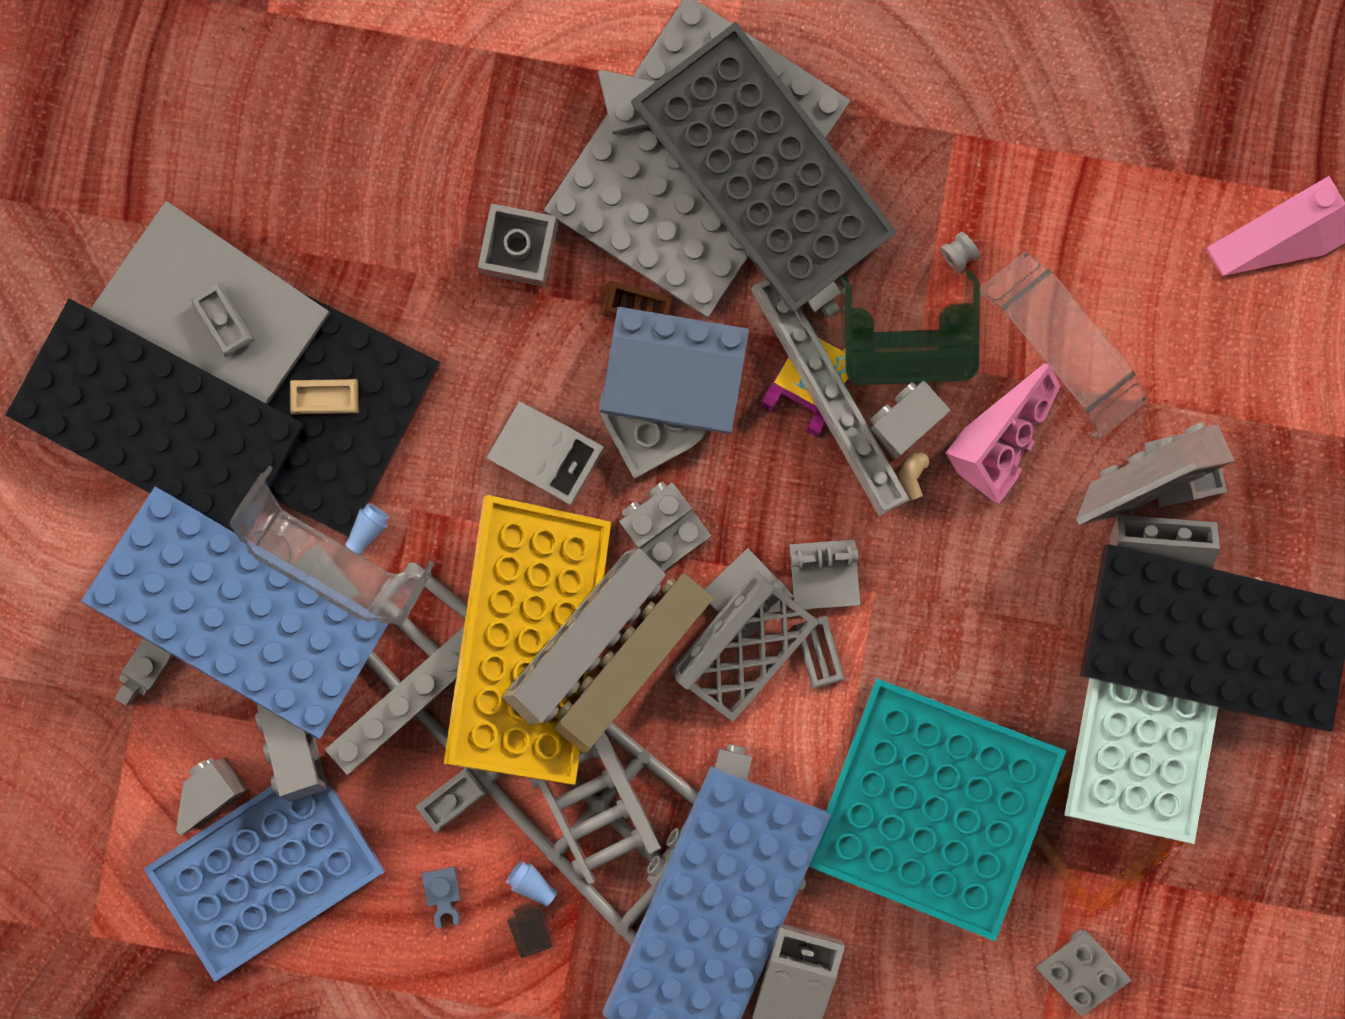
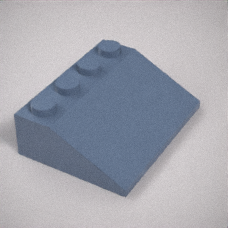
[600,307,749,435]

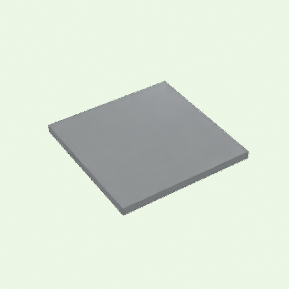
[91,201,330,404]

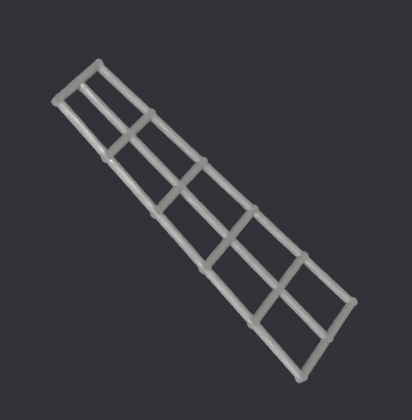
[366,562,806,946]

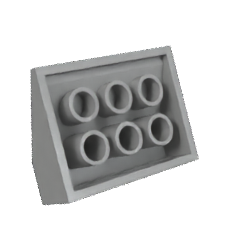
[1076,422,1235,525]

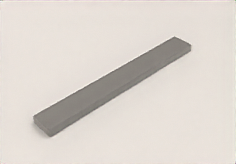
[751,280,910,517]

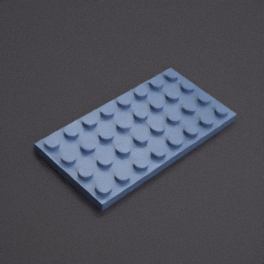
[81,486,389,740]
[602,766,831,1019]

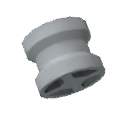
[940,232,981,274]

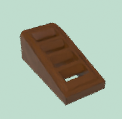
[599,280,673,319]

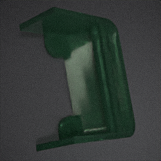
[840,271,980,385]

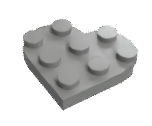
[599,390,707,479]

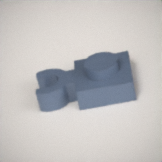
[422,866,461,928]

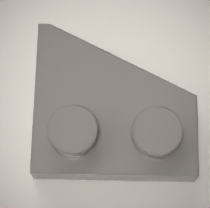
[598,70,655,135]

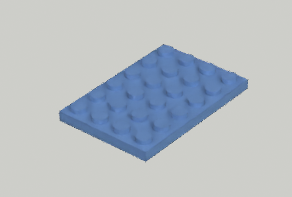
[144,774,386,982]

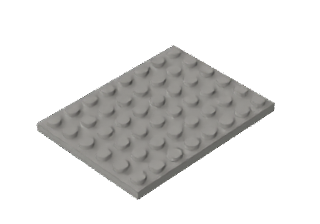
[544,0,851,319]

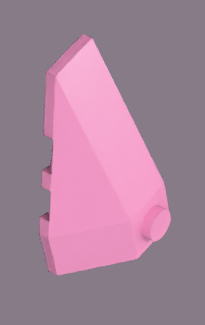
[1206,176,1345,276]
[946,363,1061,503]

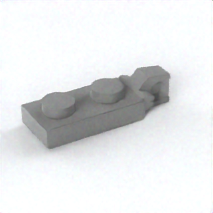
[115,639,174,706]

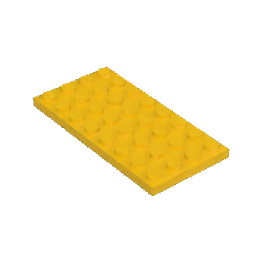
[443,495,611,785]

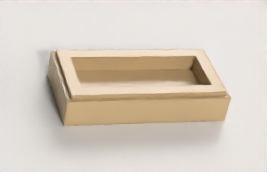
[290,379,359,415]

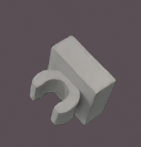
[804,281,841,318]

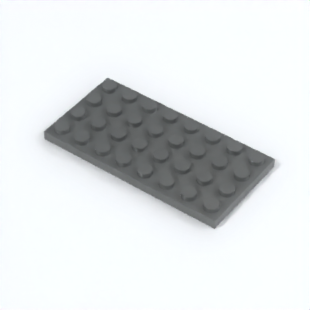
[631,22,897,313]

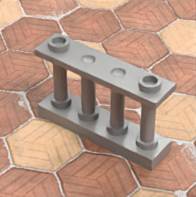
[529,732,661,885]

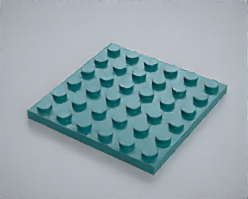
[809,678,1066,942]

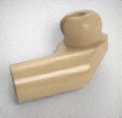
[899,452,929,502]

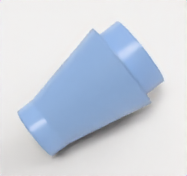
[345,504,389,555]
[506,861,557,907]

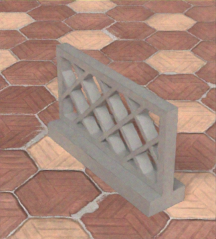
[670,570,819,722]

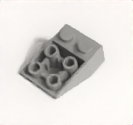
[487,401,605,507]
[752,924,845,1019]

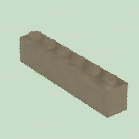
[554,572,714,755]

